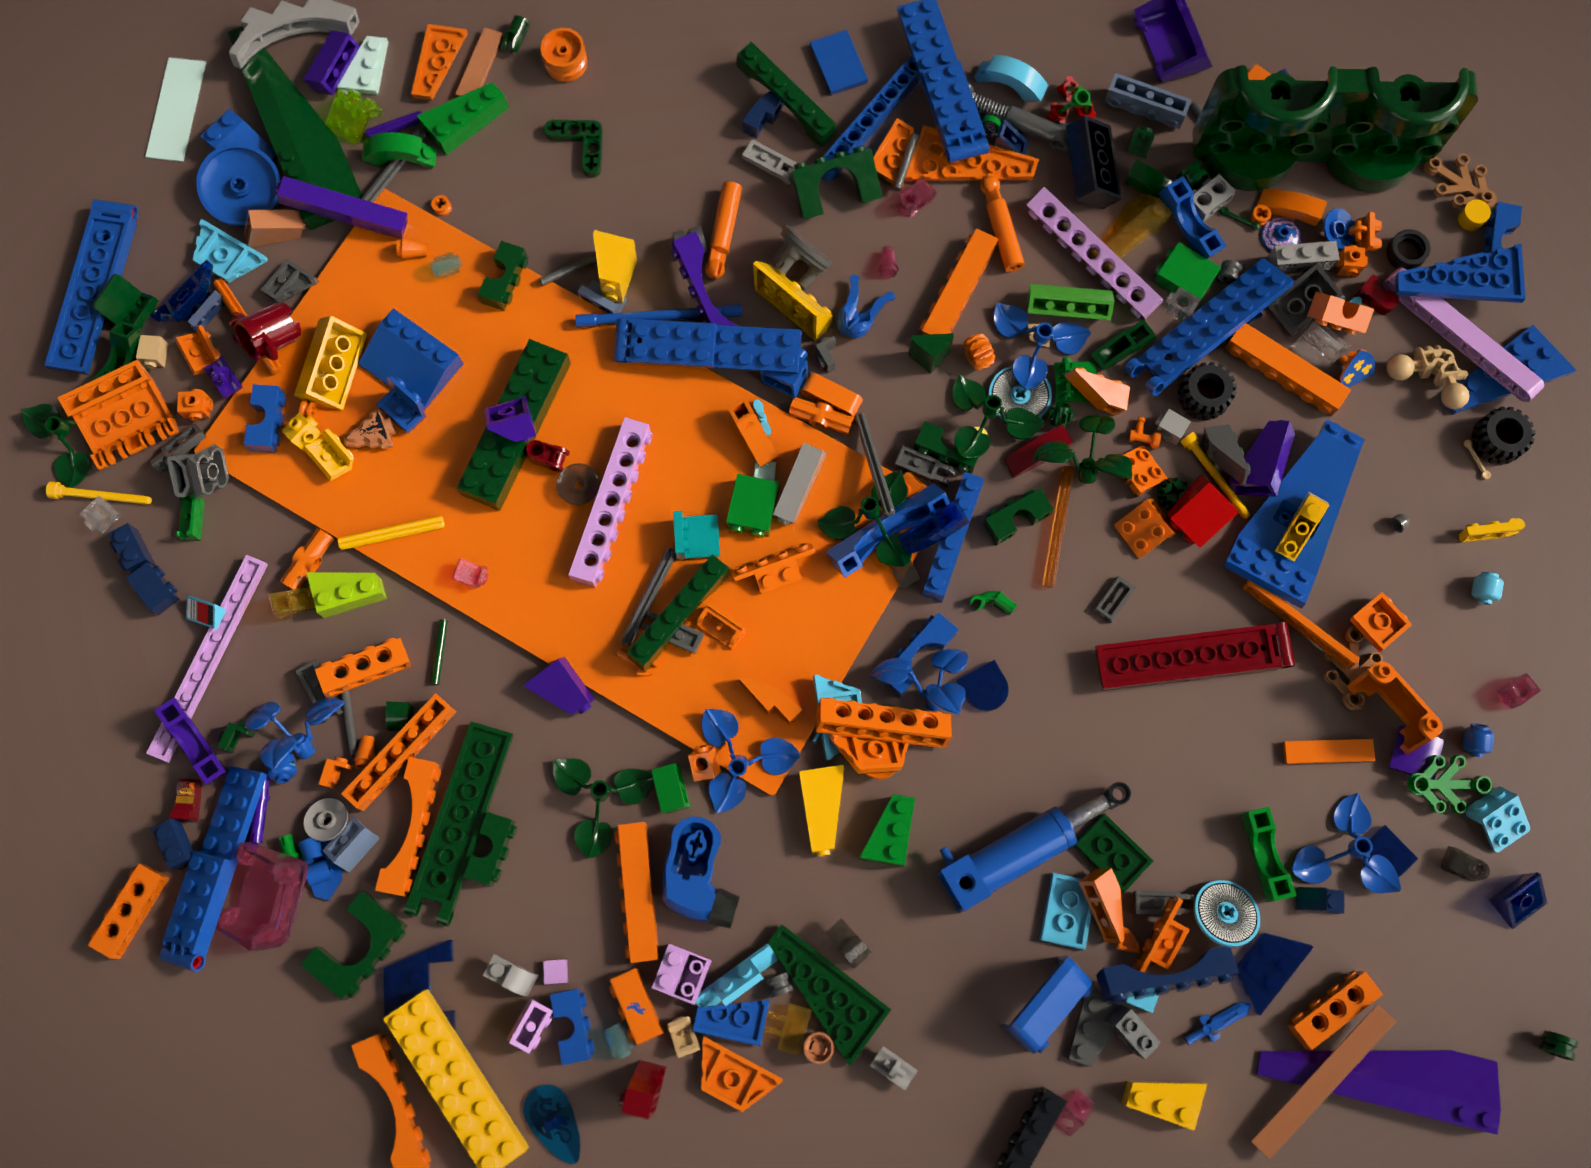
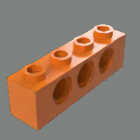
[315,638,411,698]
[88,864,170,959]
[1288,970,1383,1050]

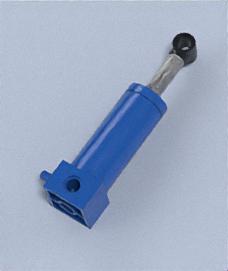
[936,782,1131,913]

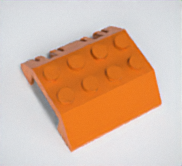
[57,360,179,470]

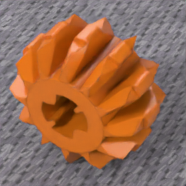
[963,333,995,370]

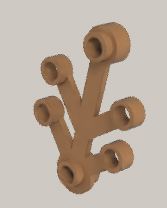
[1423,154,1497,209]
[1324,625,1383,711]

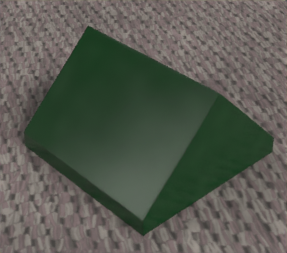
[908,333,954,374]

